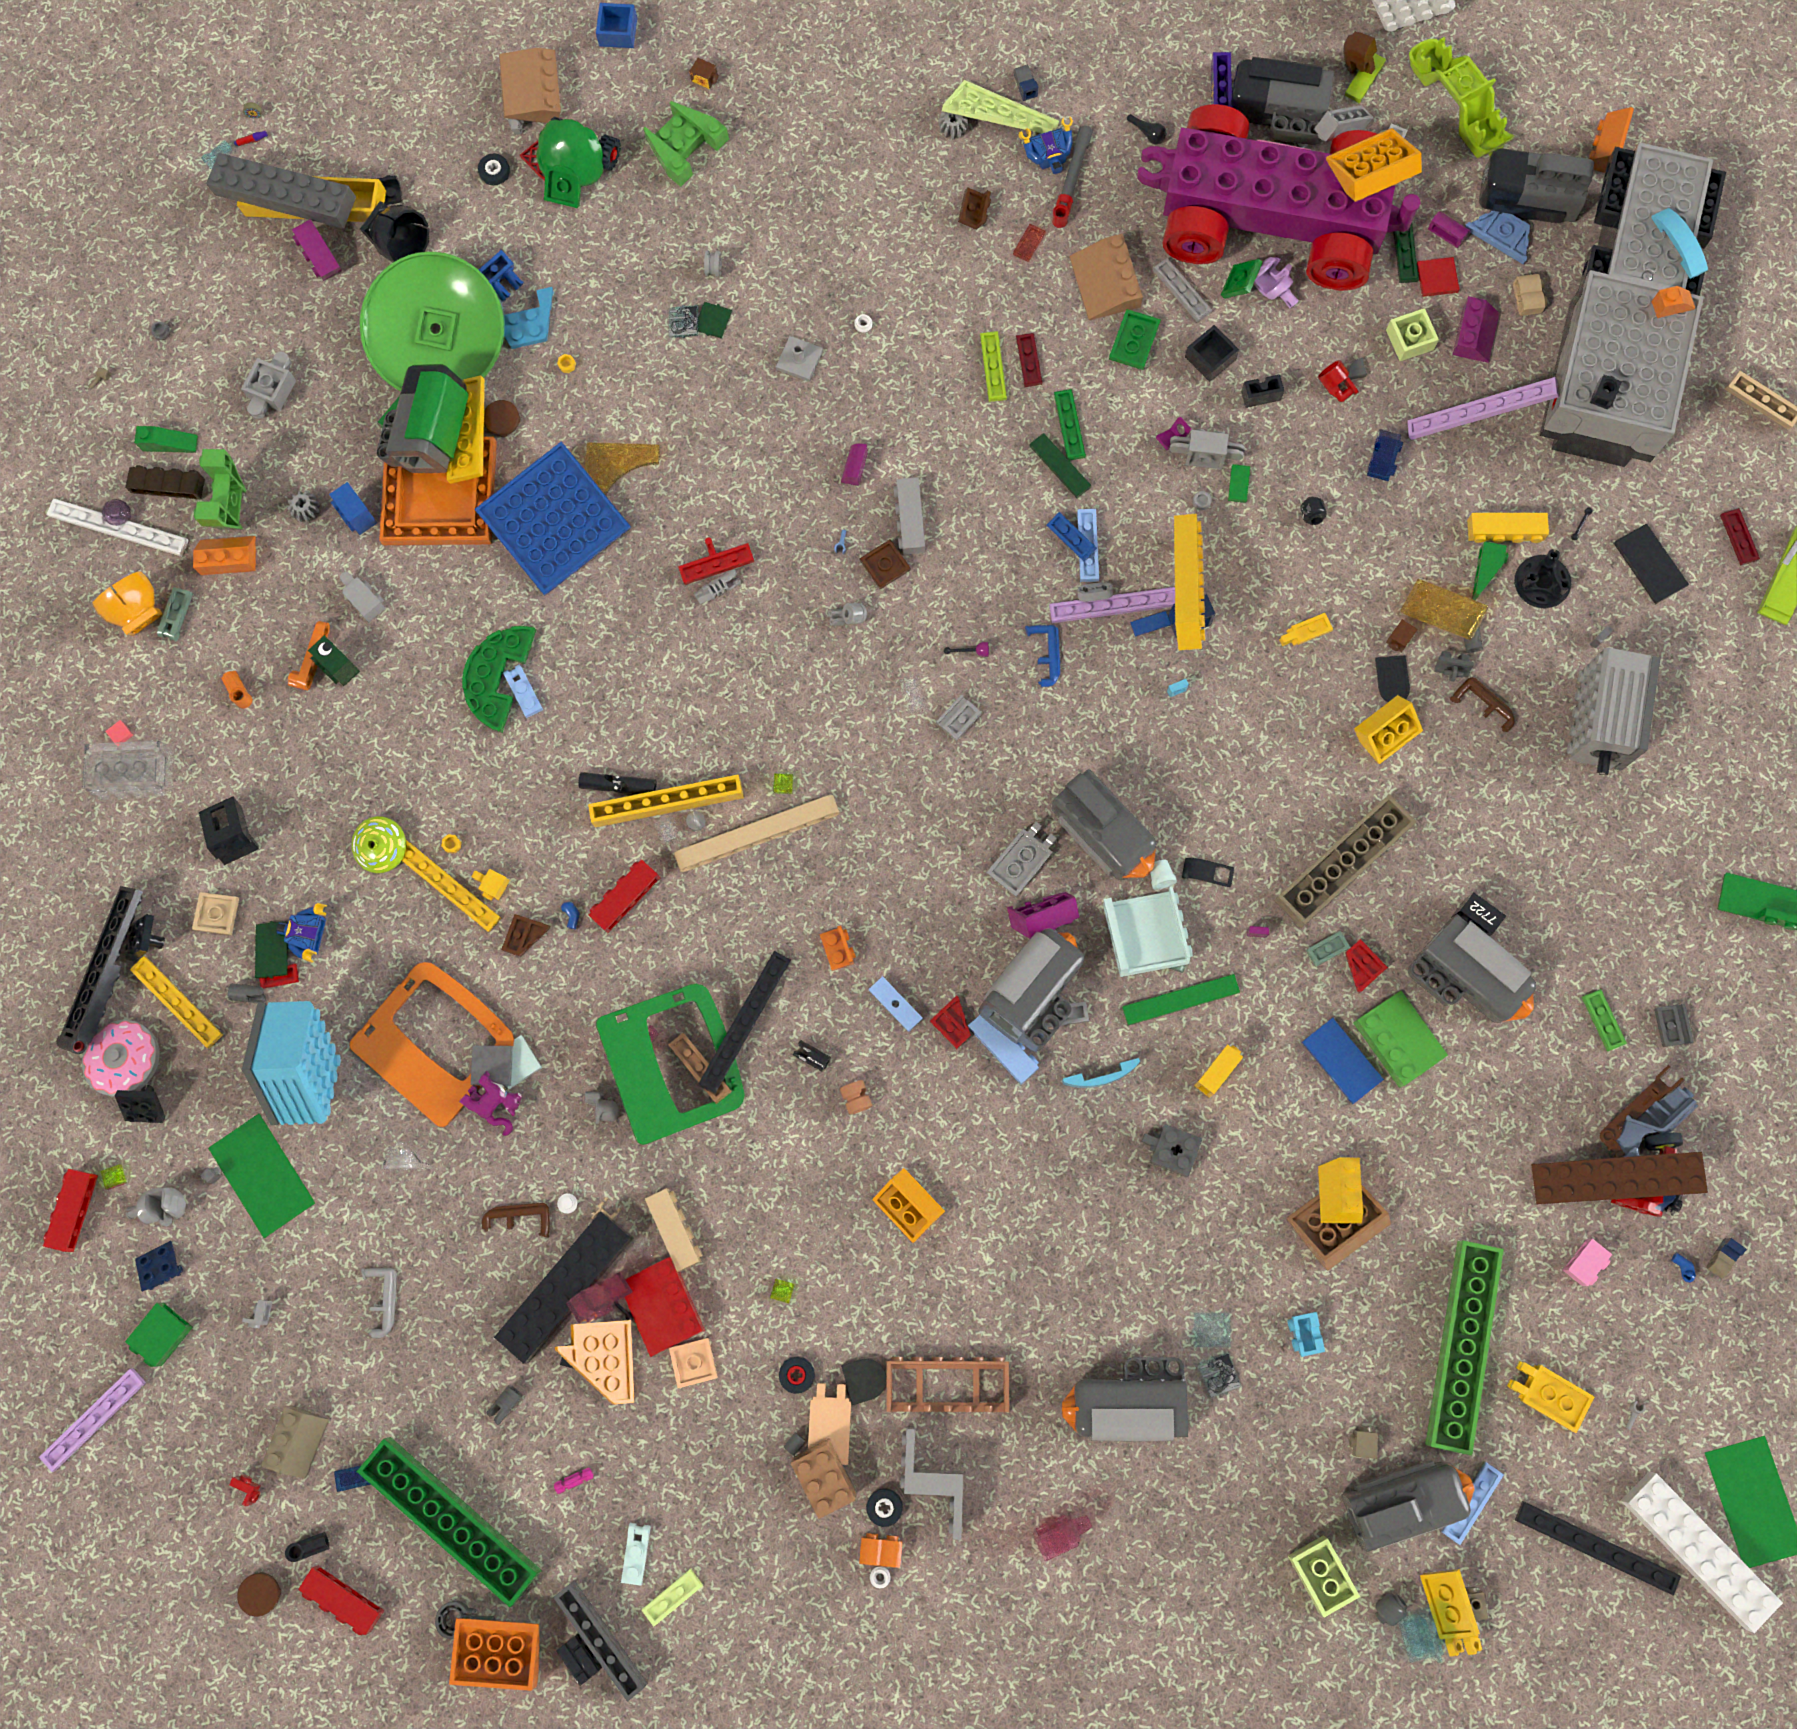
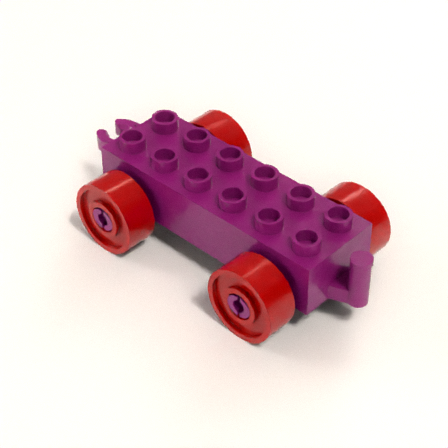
[1137,104,1421,291]

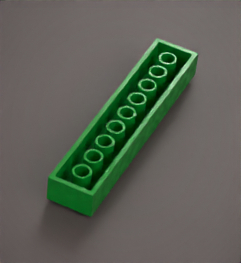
[356,1437,542,1607]

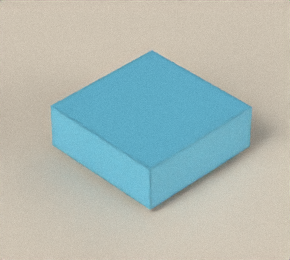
[1167,679,1189,697]

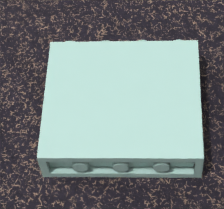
[1103,886,1193,977]

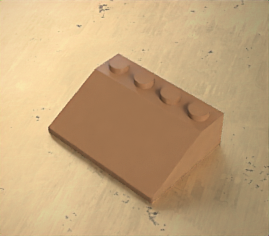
[499,48,561,123]
[1069,233,1143,320]
[1287,1184,1391,1271]

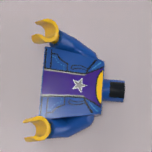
[1018,117,1073,174]
[276,903,327,963]

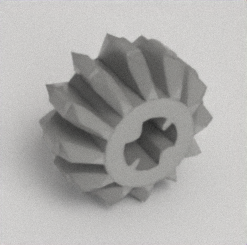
[938,112,968,140]
[287,490,320,522]

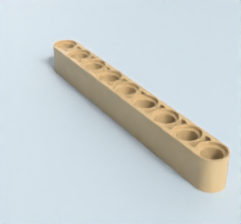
[674,795,840,872]

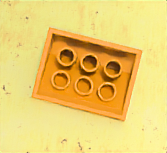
[1326,128,1422,202]

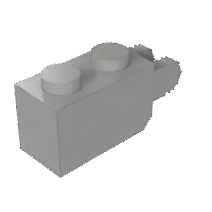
[339,571,385,622]

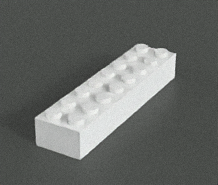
[1620,1472,1783,1633]

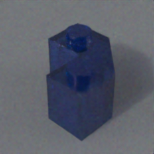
[1367,429,1403,481]

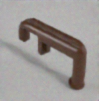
[1450,677,1515,732]
[482,1203,550,1238]

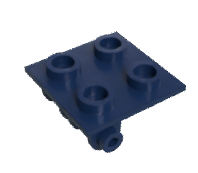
[135,1241,183,1292]

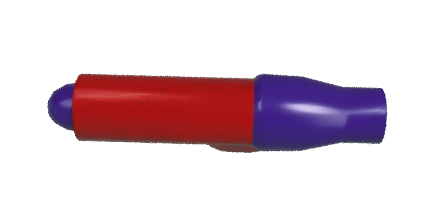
[234,131,268,146]

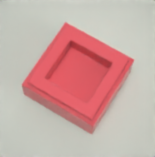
[105,720,133,747]

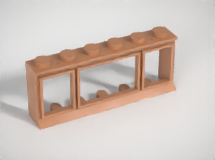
[886,1357,1009,1412]

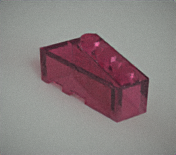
[566,1272,633,1323]

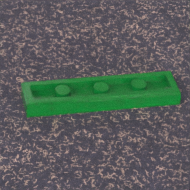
[1054,389,1086,461]

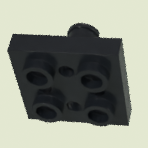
[125,914,165,961]
[115,1085,165,1123]

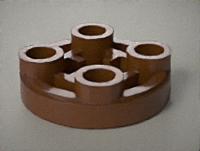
[484,400,521,438]
[237,1572,281,1617]

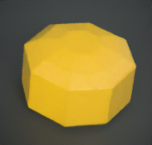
[557,354,576,373]
[441,834,461,853]

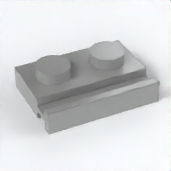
[936,695,982,741]

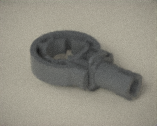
[435,1601,495,1639]

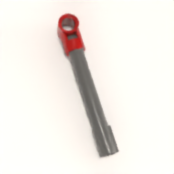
[1052,125,1093,228]

